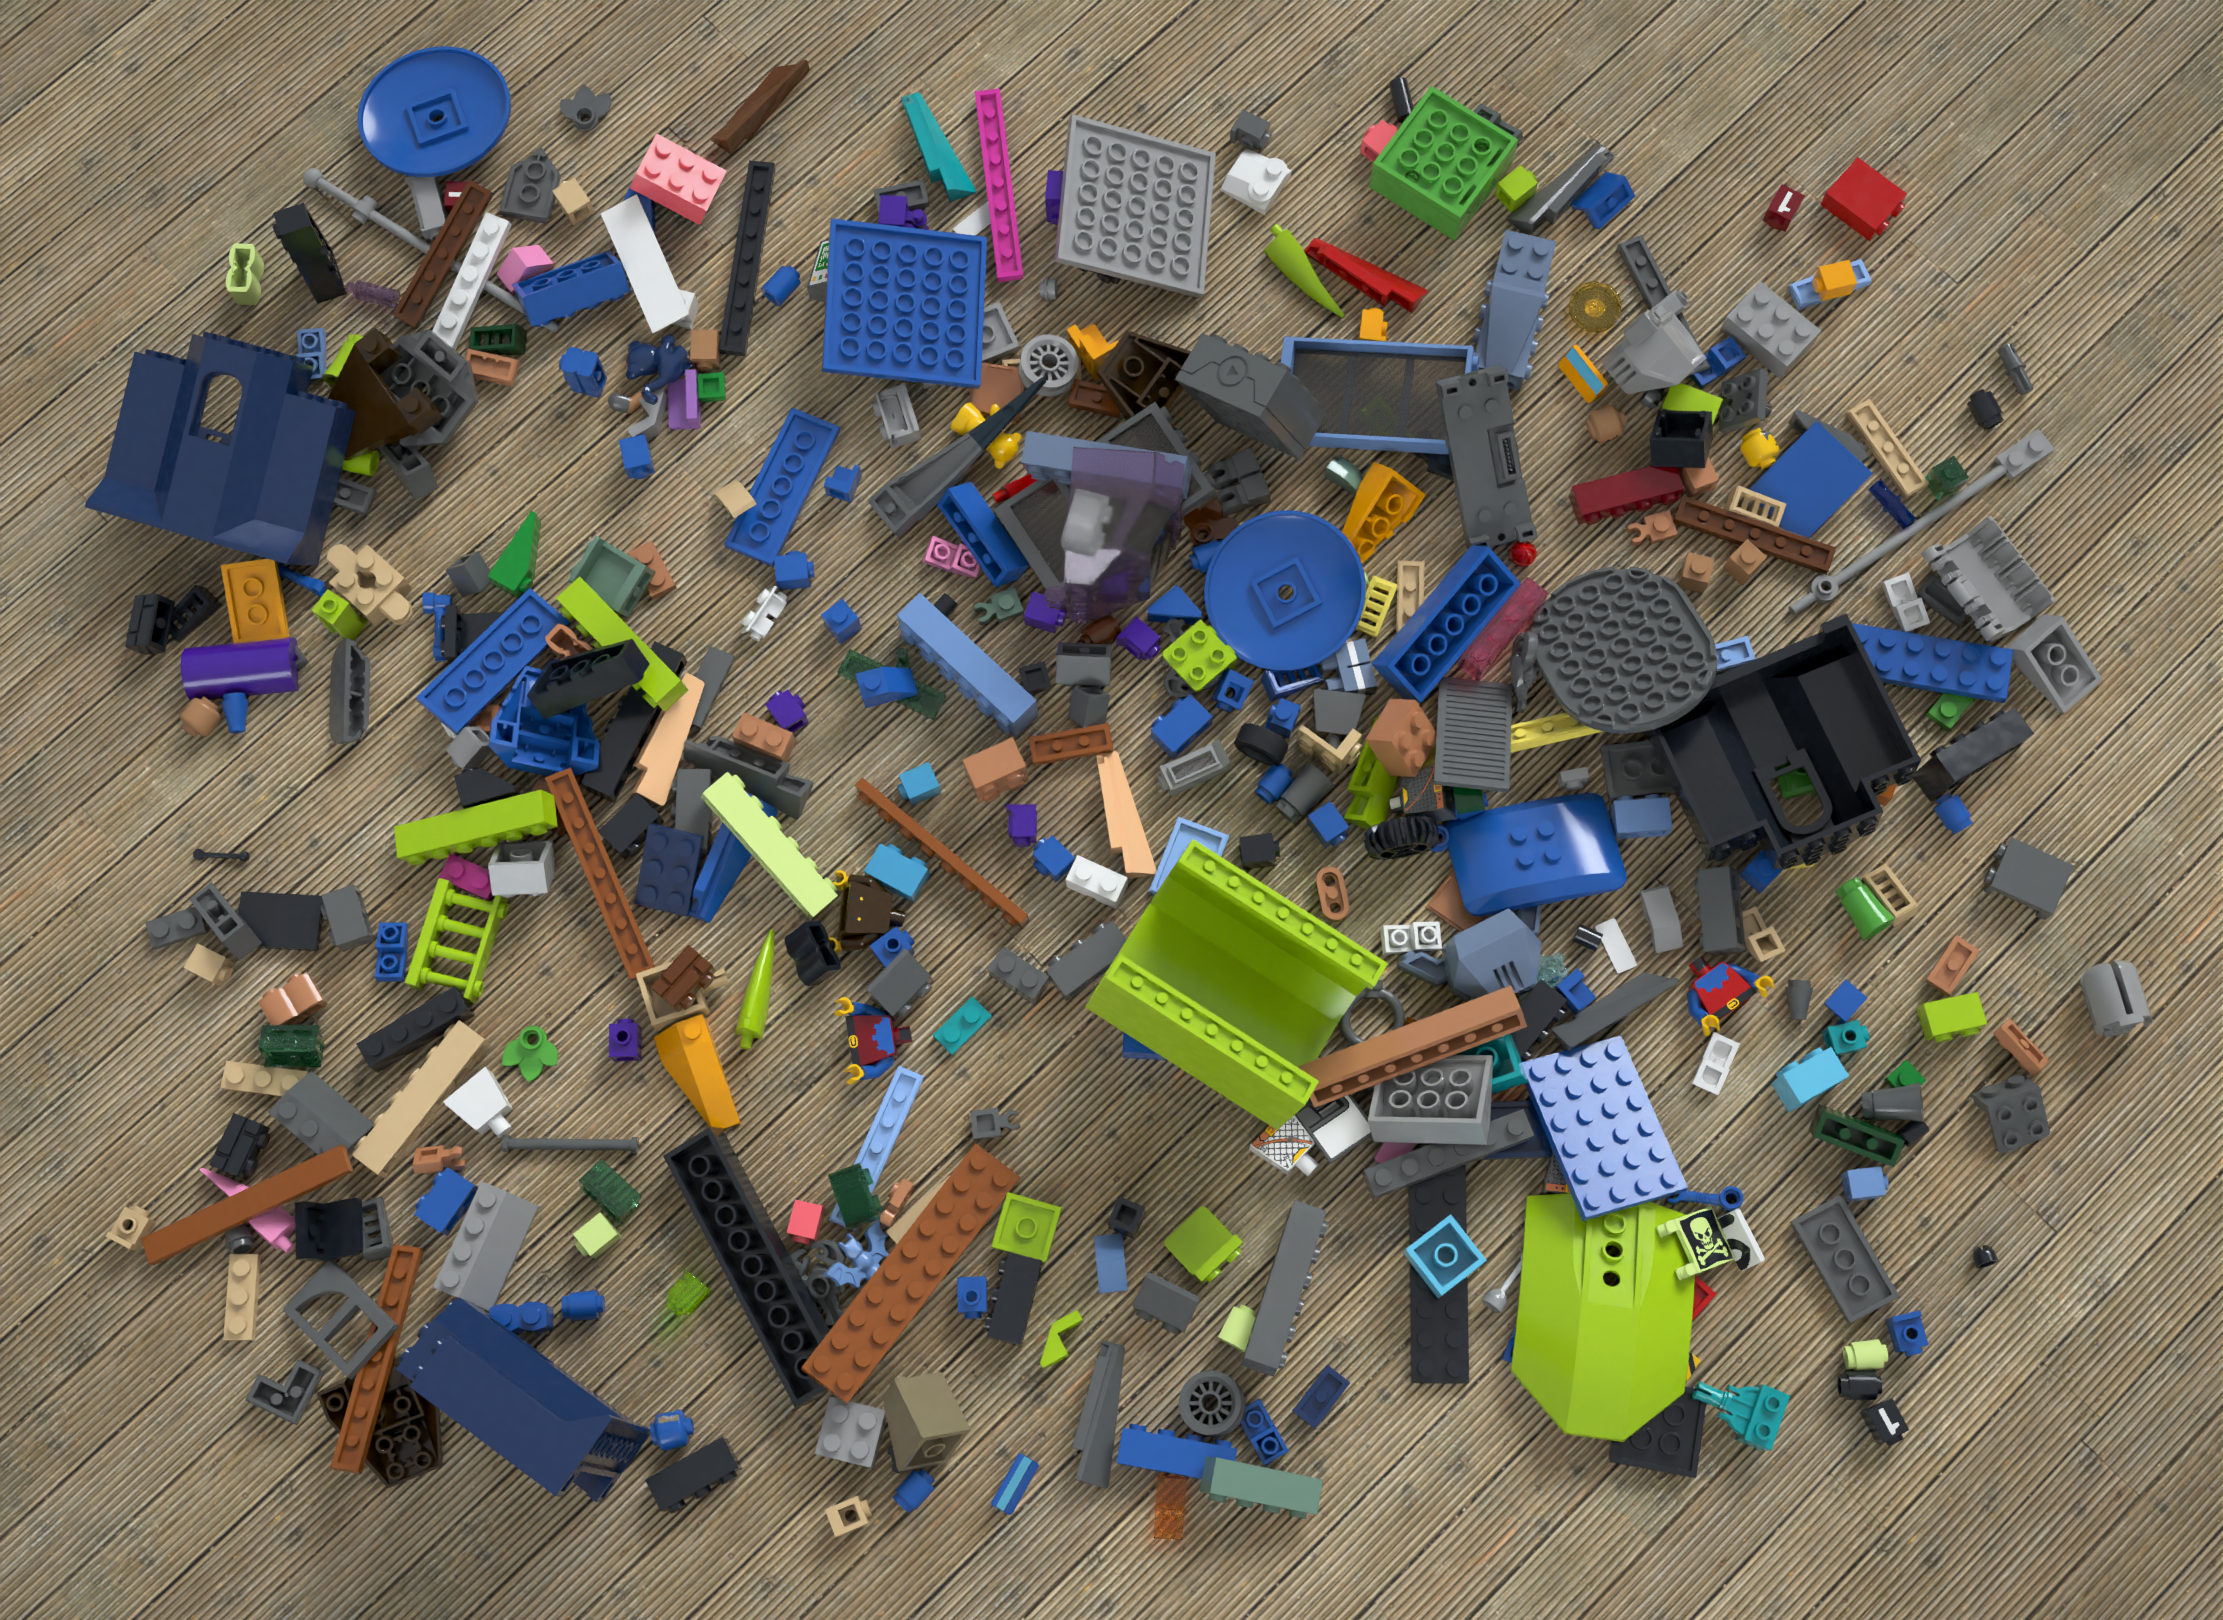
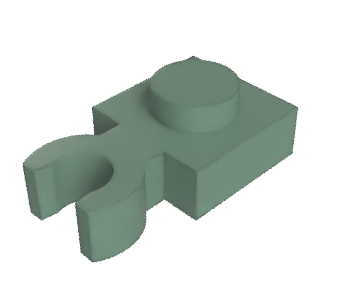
[974,587,1024,625]

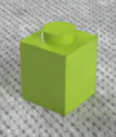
[1495,165,1538,213]

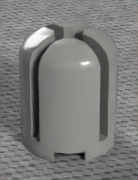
[2080,960,2153,1037]

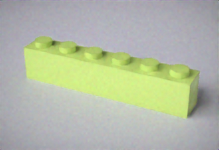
[701,772,838,921]

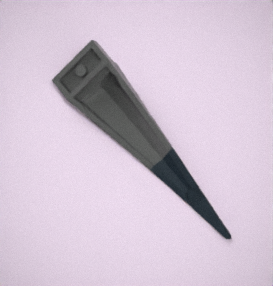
[868,377,1047,537]

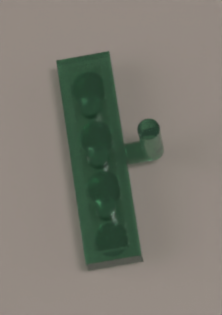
[837,648,946,720]

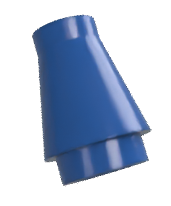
[221,693,249,733]

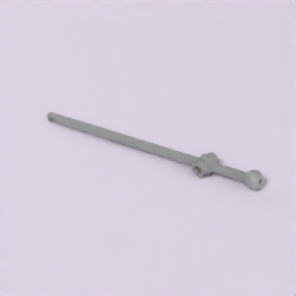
[303,168,558,332]

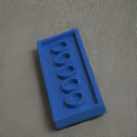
[724,408,841,567]
[416,588,570,735]
[1852,623,2013,703]

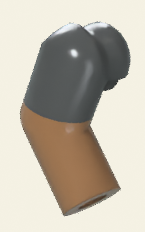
[608,389,642,414]

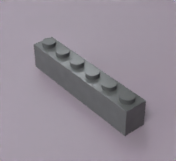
[1362,1109,1534,1200]
[1241,1200,1329,1377]

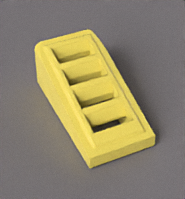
[1355,576,1398,638]

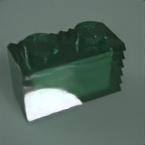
[828,1163,883,1231]

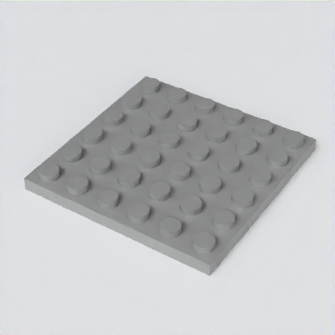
[1054,114,1216,298]

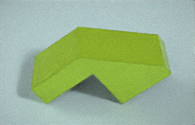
[1040,1310,1083,1370]

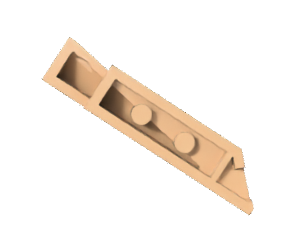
[630,672,705,806]

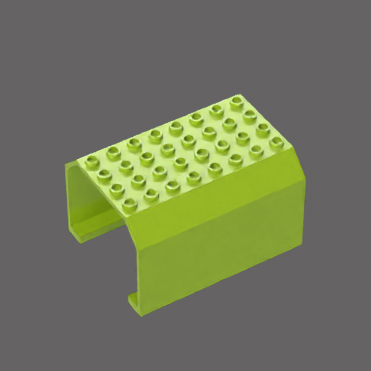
[1085,839,1388,1130]

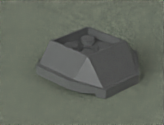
[380,330,478,447]

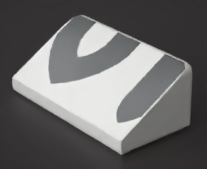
[1717,1208,1765,1271]

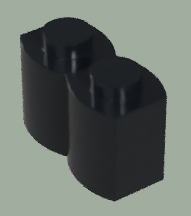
[784,921,841,986]

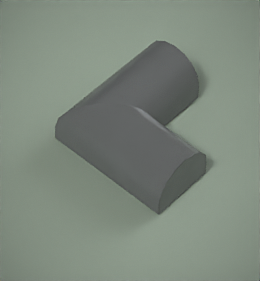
[245,1360,325,1425]

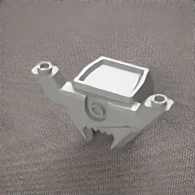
[1601,290,1706,394]

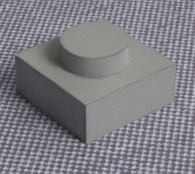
[1557,767,1589,791]

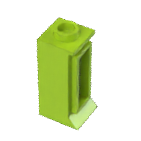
[311,589,368,641]

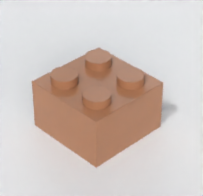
[1365,699,1436,778]
[962,737,1028,803]

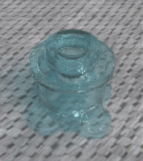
[1537,952,1568,988]

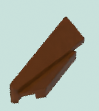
[711,59,810,154]

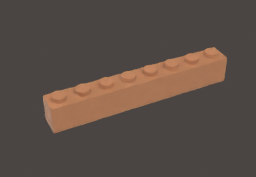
[1298,985,1527,1108]

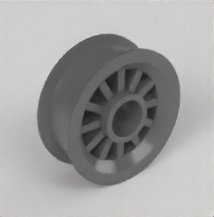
[1179,1370,1246,1438]

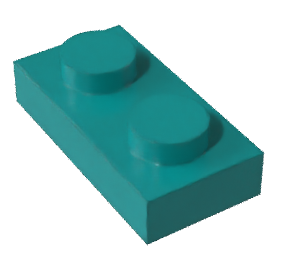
[933,996,992,1056]

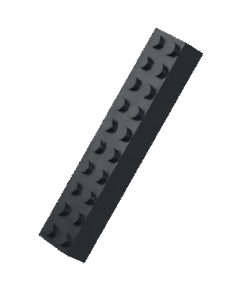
[663,1127,830,1407]

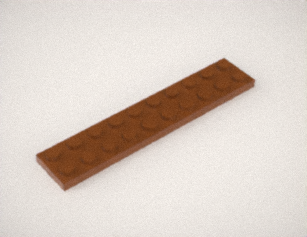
[801,1143,1020,1405]

